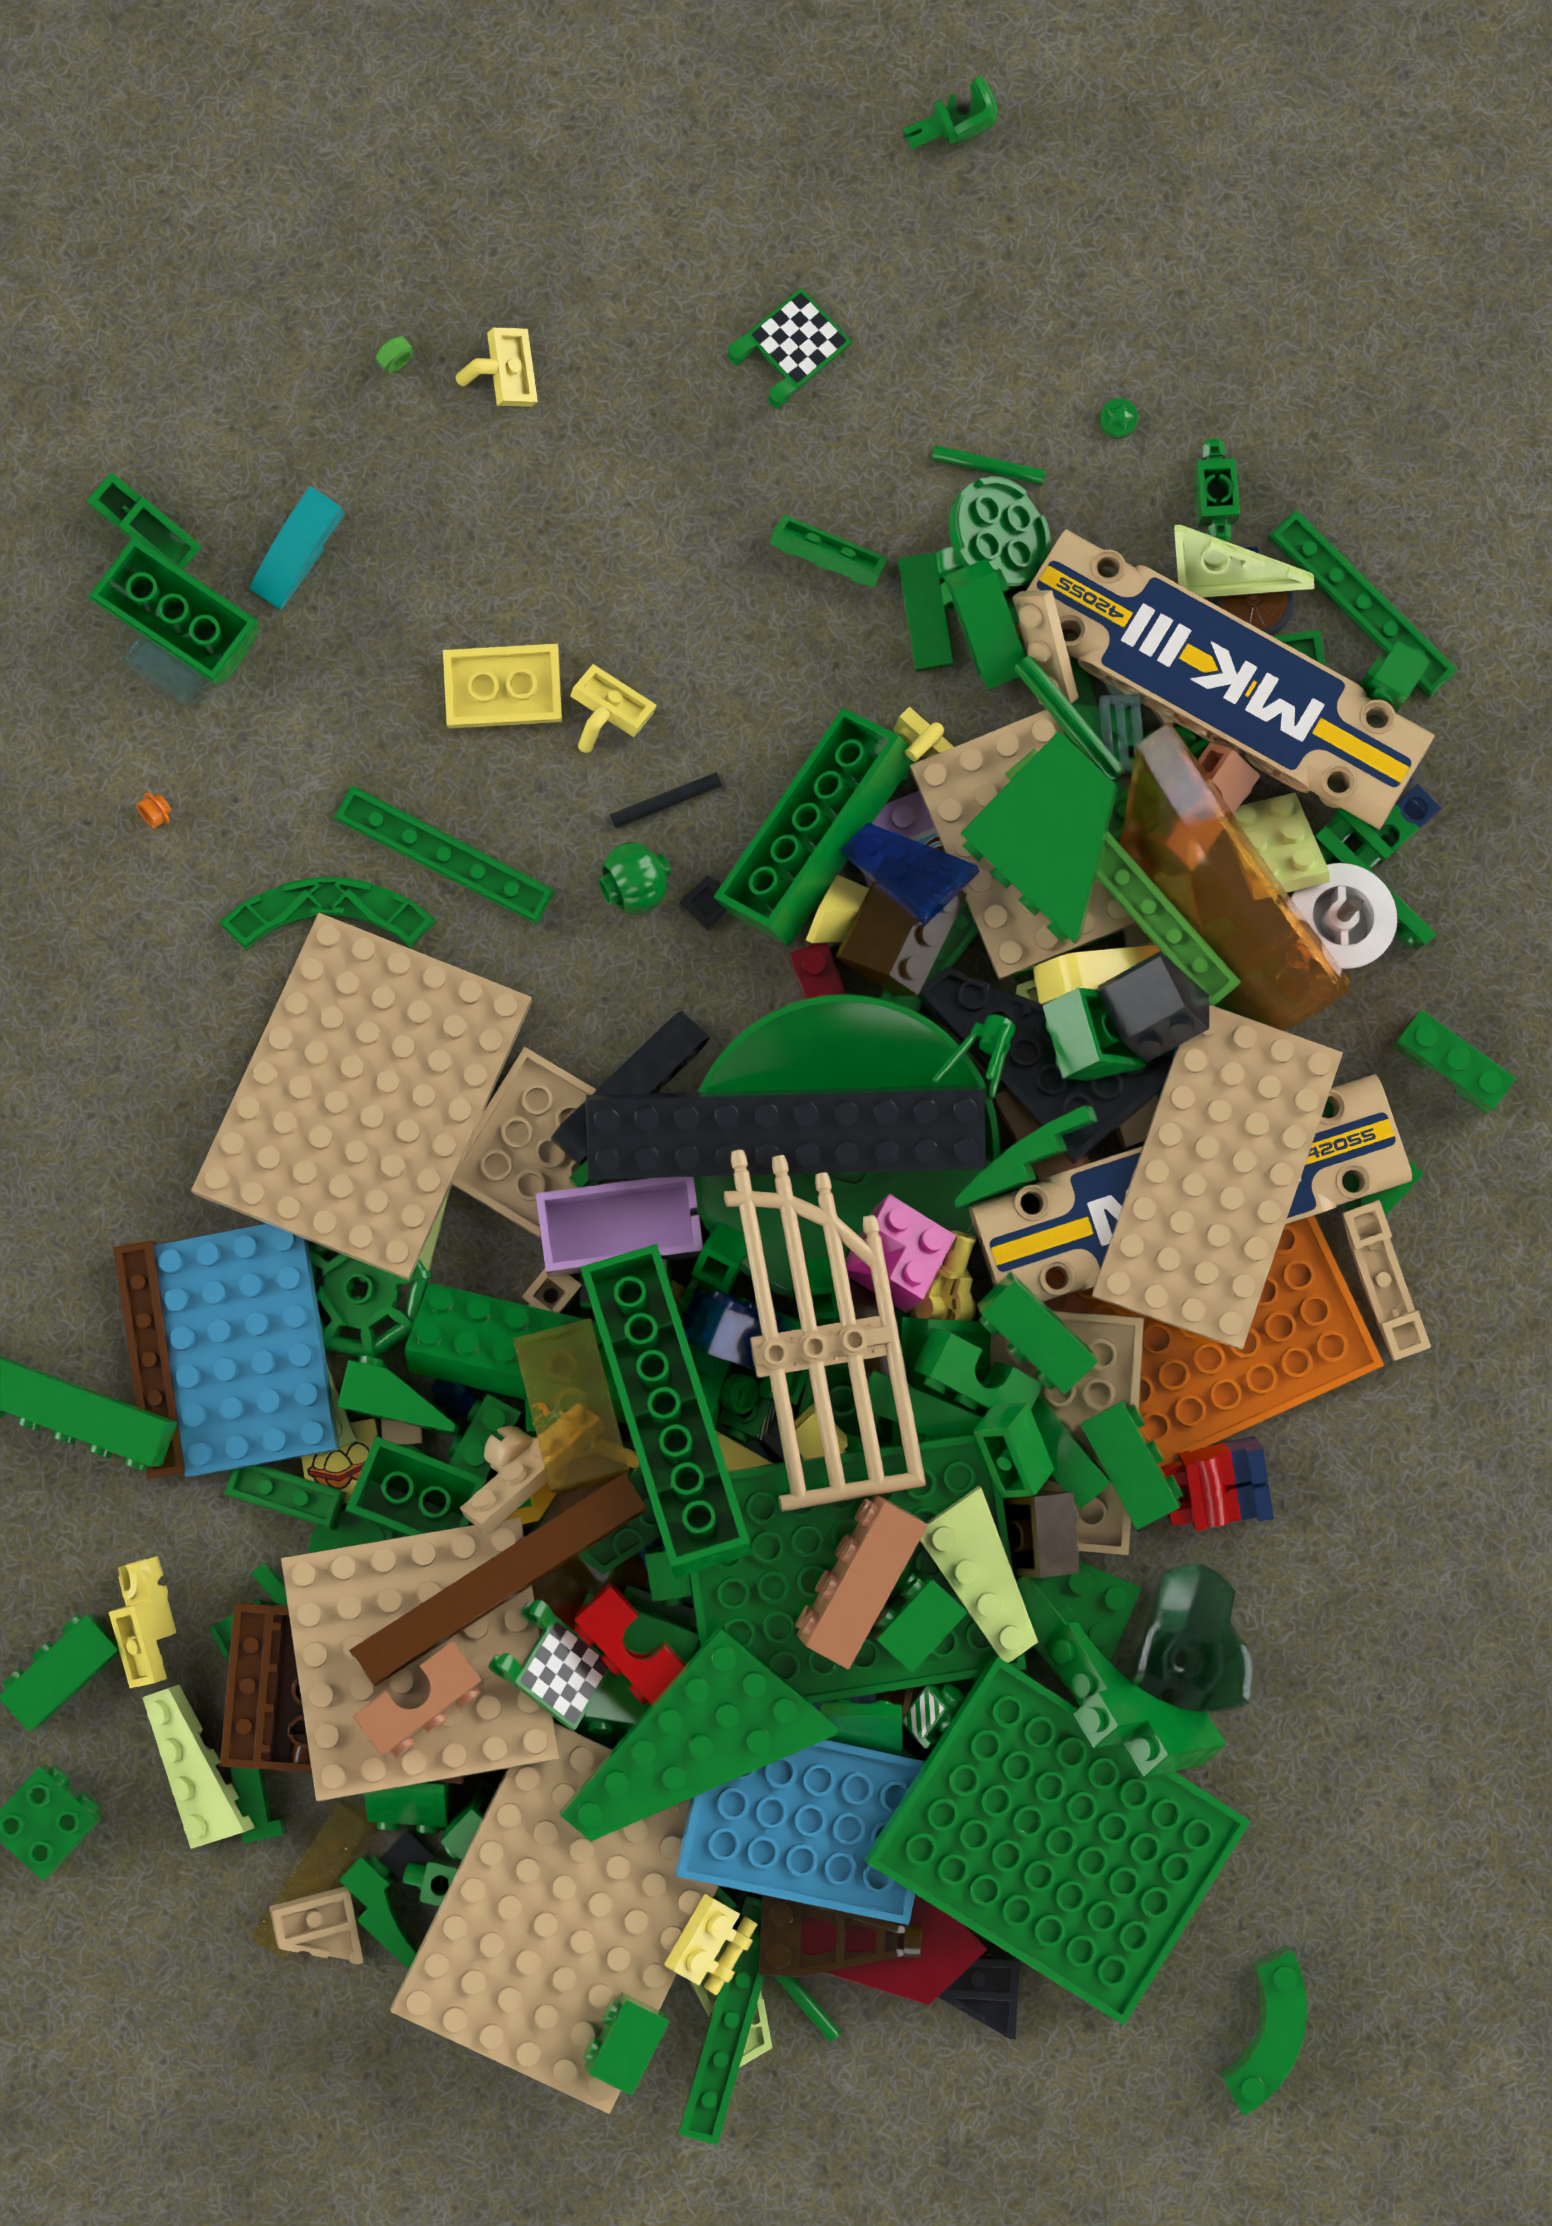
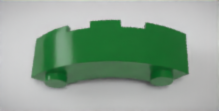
[1219,1945,1307,2116]

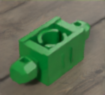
[1193,438,1240,542]

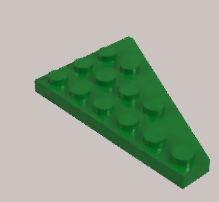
[559,1626,840,1842]

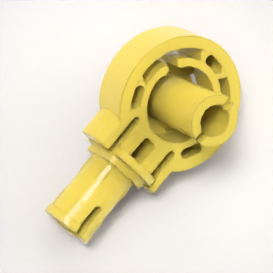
[910,1230,977,1321]

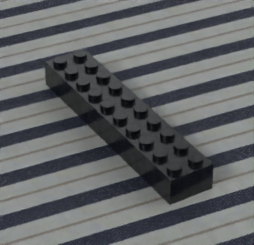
[586,1085,986,1180]

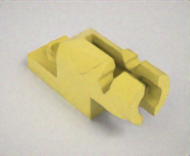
[109,1556,176,1688]

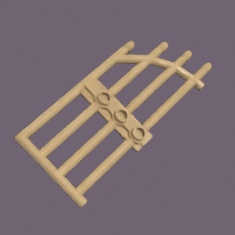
[724,1150,926,1512]

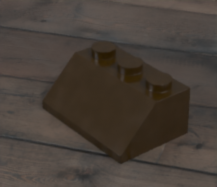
[836,856,967,996]

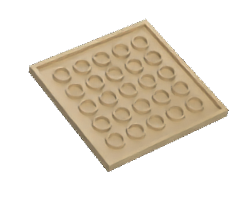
[281,1517,560,1802]

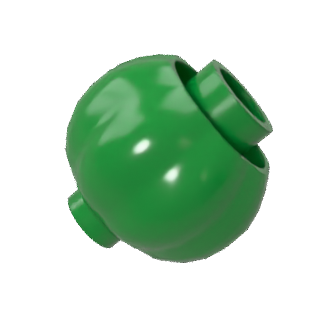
[598,842,672,915]

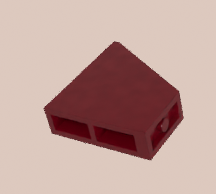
[801,1894,987,2005]

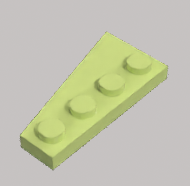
[142,1685,255,1849]

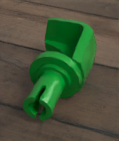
[902,76,998,151]

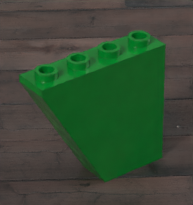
[960,731,1118,944]

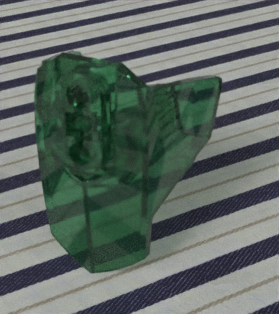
[1129,1564,1253,1712]

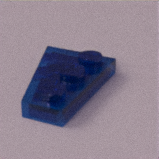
[841,822,980,926]

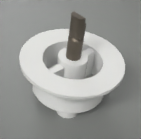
[1289,863,1397,969]

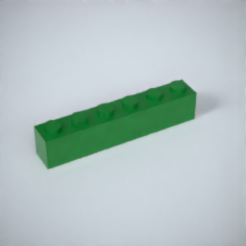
[0,1356,178,1472]

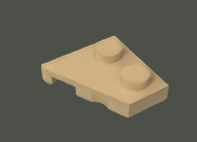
[269,1886,364,1964]

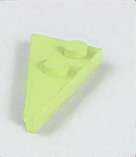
[1174,525,1314,598]

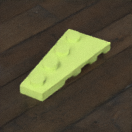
[920,1486,1038,1663]

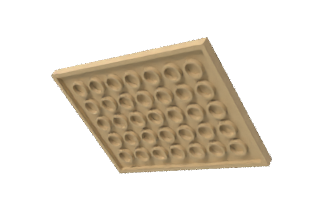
[191,913,532,1281]
[390,1722,719,2114]

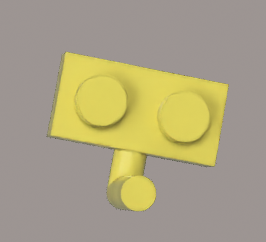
[456,327,538,407]
[570,664,657,753]
[893,706,954,762]

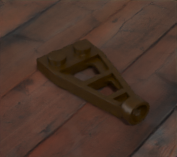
[758,1895,922,1977]

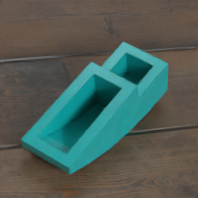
[249,486,345,611]

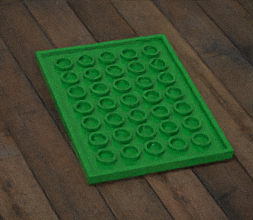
[689,1433,1027,1704]
[864,1654,1251,2025]

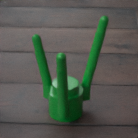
[932,1015,1016,1099]

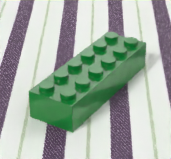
[714,707,914,947]

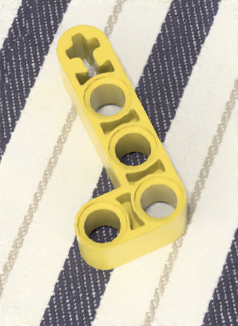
[1032,945,1160,1005]

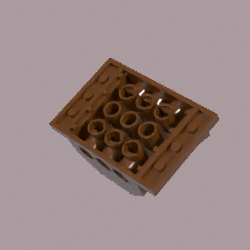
[220,1603,464,1784]

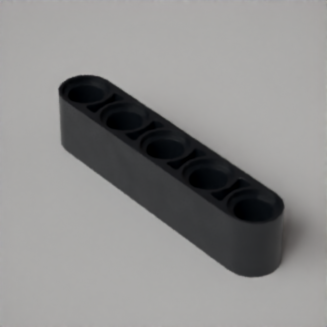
[551,1011,710,1166]

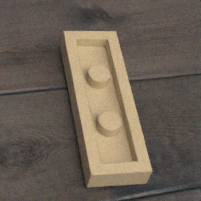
[1012,590,1079,704]

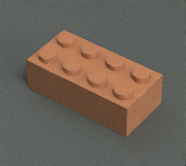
[796,1495,928,1670]

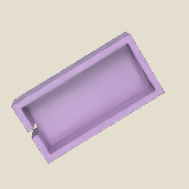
[536,1177,703,1277]

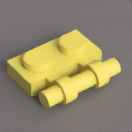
[664,1894,758,1995]

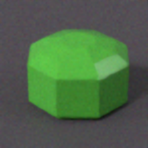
[376,336,414,374]

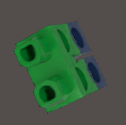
[1328,777,1442,868]

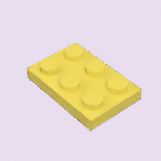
[443,644,562,729]

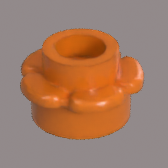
[136,792,171,829]

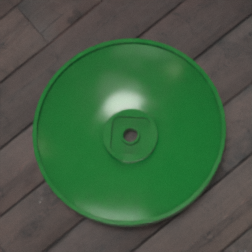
[693,994,1000,1300]

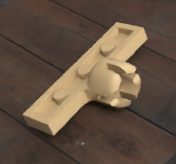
[460,1404,606,1535]

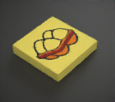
[301,1419,379,1504]

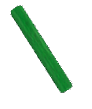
[1014,656,1124,781]

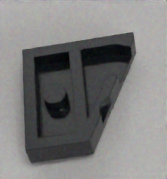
[938,1958,1019,2040]

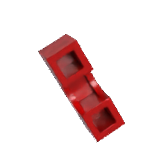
[574,1581,686,1706]

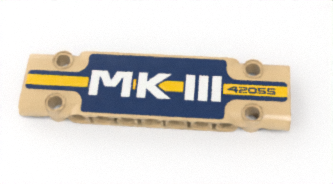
[1016,529,1435,830]
[969,1074,1412,1302]

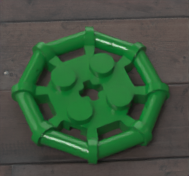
[309,1243,432,1359]

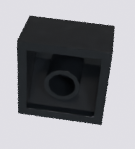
[1098,951,1209,1063]

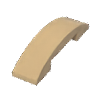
[1342,1200,1431,1361]

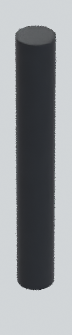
[610,772,722,828]

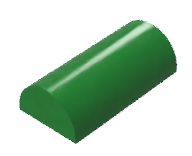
[88,537,259,685]

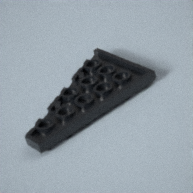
[917,967,1173,1165]

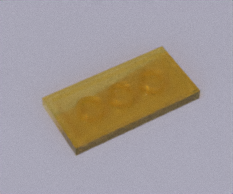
[513,1318,630,1493]

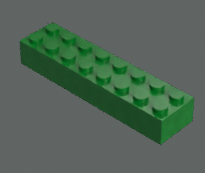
[580,1244,752,1579]
[405,1283,732,1430]

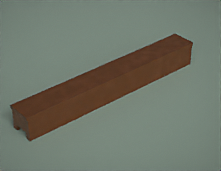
[349,1472,647,1686]

